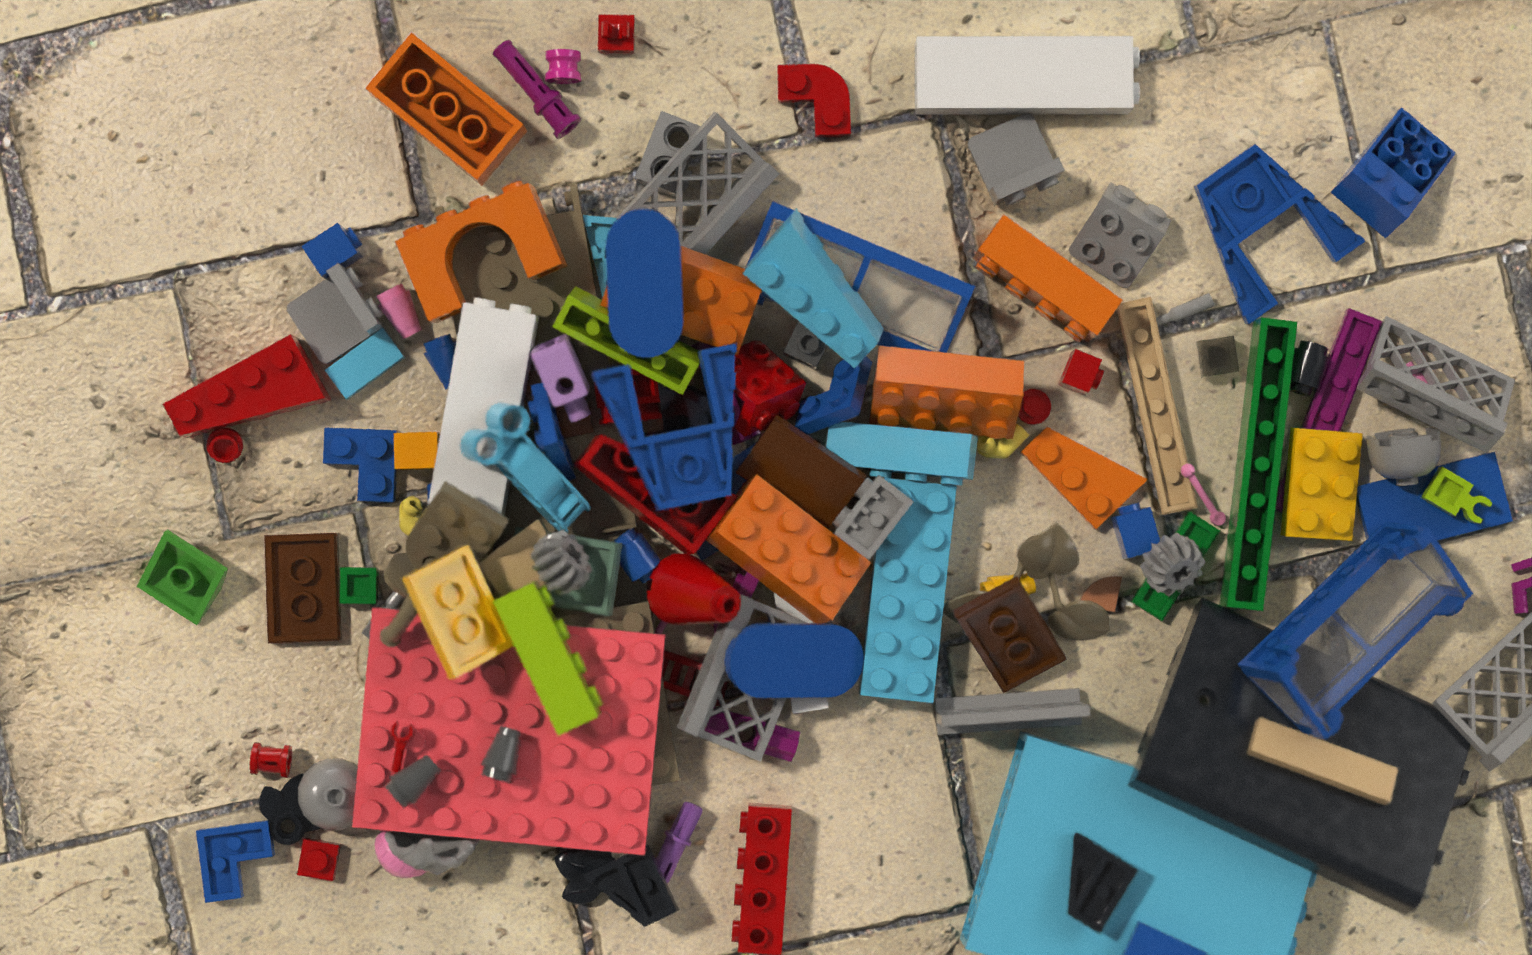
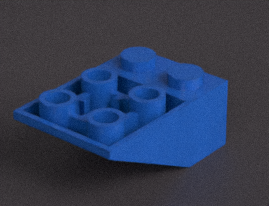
[1331,107,1456,238]

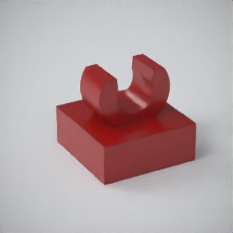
[598,14,635,53]

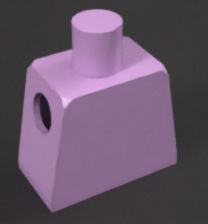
[531,334,591,422]

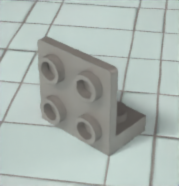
[832,475,914,560]

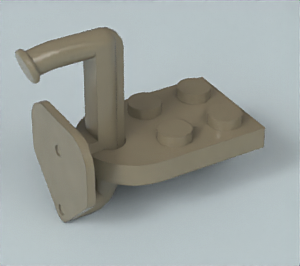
[380,481,509,647]

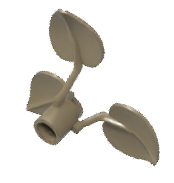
[943,522,1110,640]

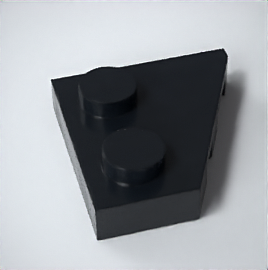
[657,382,713,433]
[1067,832,1138,934]
[584,844,679,927]

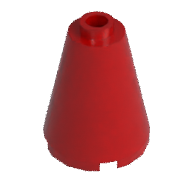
[647,553,741,625]

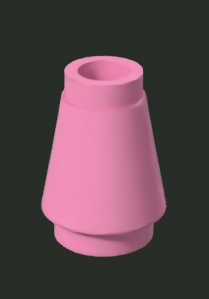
[376,283,422,339]

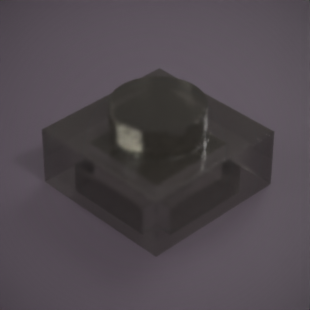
[1196,336,1239,378]

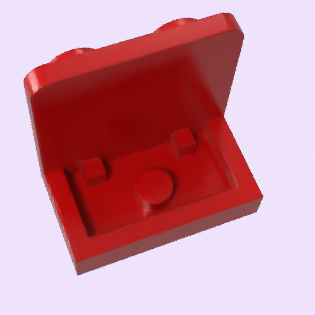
[734,340,806,437]

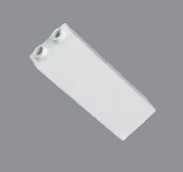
[915,36,1140,115]
[428,298,539,516]

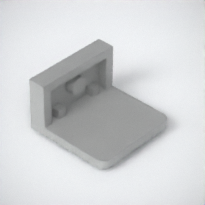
[968,113,1065,206]
[1069,182,1171,288]
[287,263,384,364]

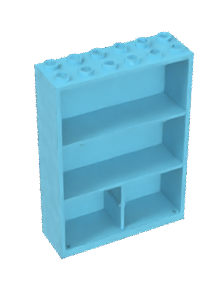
[960,731,1317,955]

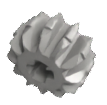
[530,530,592,595]
[1140,532,1205,596]

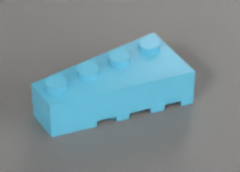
[743,208,884,368]

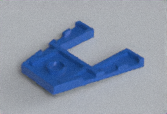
[1194,144,1365,324]
[591,344,737,511]

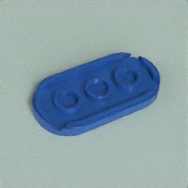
[606,208,684,358]
[725,623,864,698]

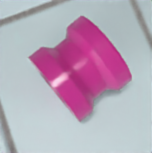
[545,49,581,84]

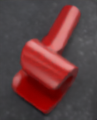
[391,721,415,773]

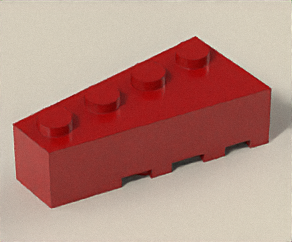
[163,334,332,438]
[573,434,738,554]

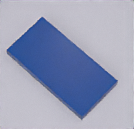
[1356,452,1513,540]

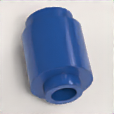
[613,528,661,584]

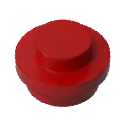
[1018,389,1051,425]
[206,427,243,463]

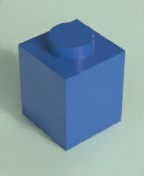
[301,223,363,279]
[1111,502,1161,559]

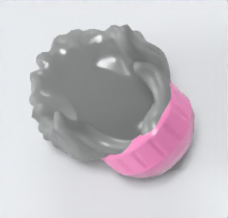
[375,830,479,878]

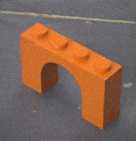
[395,181,568,323]

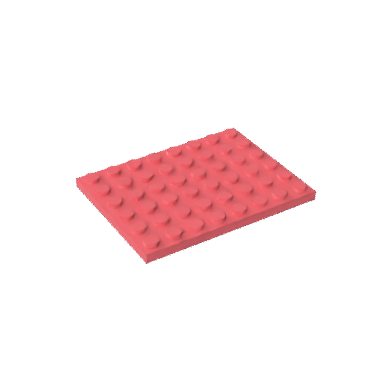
[352,607,666,855]

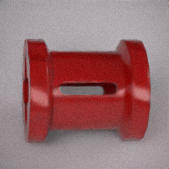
[250,742,292,778]

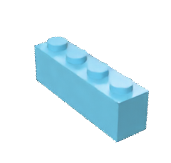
[826,422,978,486]

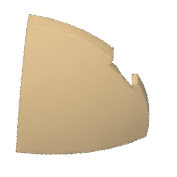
[478,519,552,597]

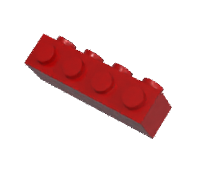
[731,803,792,955]

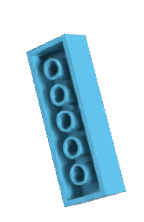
[859,478,957,703]

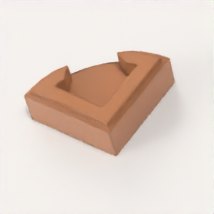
[1080,576,1122,612]

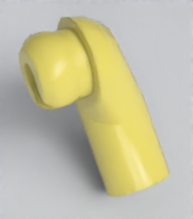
[977,423,1029,459]
[399,496,423,536]

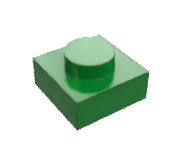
[340,567,379,604]

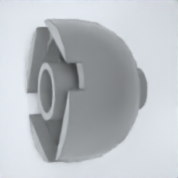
[1366,428,1441,486]
[298,758,358,830]

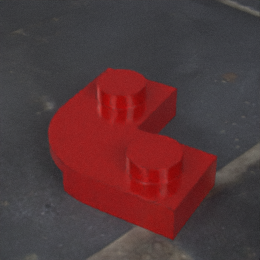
[777,64,851,137]

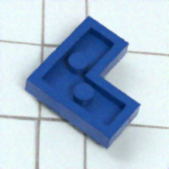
[795,356,872,435]
[528,382,576,481]
[323,427,398,502]
[196,820,275,903]

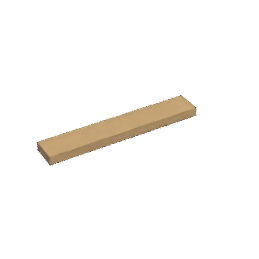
[1116,297,1198,515]

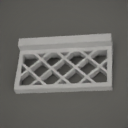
[616,112,779,254]
[1357,316,1515,453]
[677,594,807,762]
[1432,612,1532,771]
[934,688,1090,735]

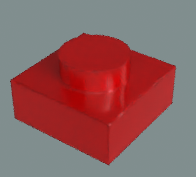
[297,838,341,881]

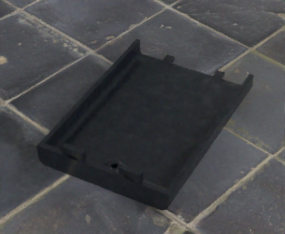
[1127,598,1471,915]

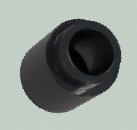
[1289,341,1329,396]

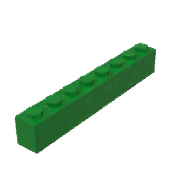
[1219,317,1297,611]

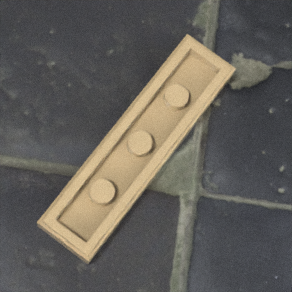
[1247,717,1398,806]

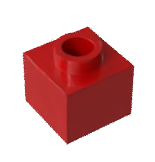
[1058,349,1104,395]

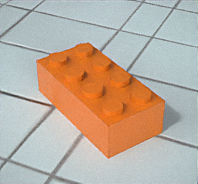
[365,32,527,186]
[972,215,1123,342]
[600,246,762,355]
[869,346,1024,439]
[705,475,871,623]

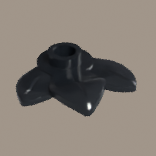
[259,773,320,845]
[554,849,616,904]

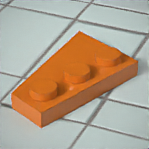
[1020,427,1148,530]

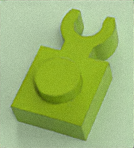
[1421,466,1492,523]

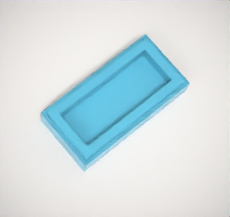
[325,328,405,400]

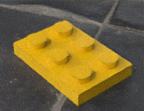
[1280,427,1363,541]
[402,545,514,679]

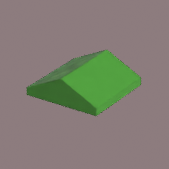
[136,529,228,625]

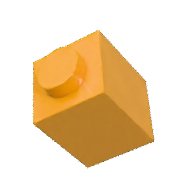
[394,432,440,471]

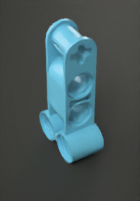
[460,402,591,533]

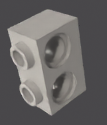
[635,111,701,198]

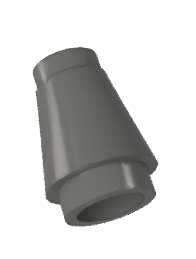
[481,726,521,783]
[385,754,441,808]

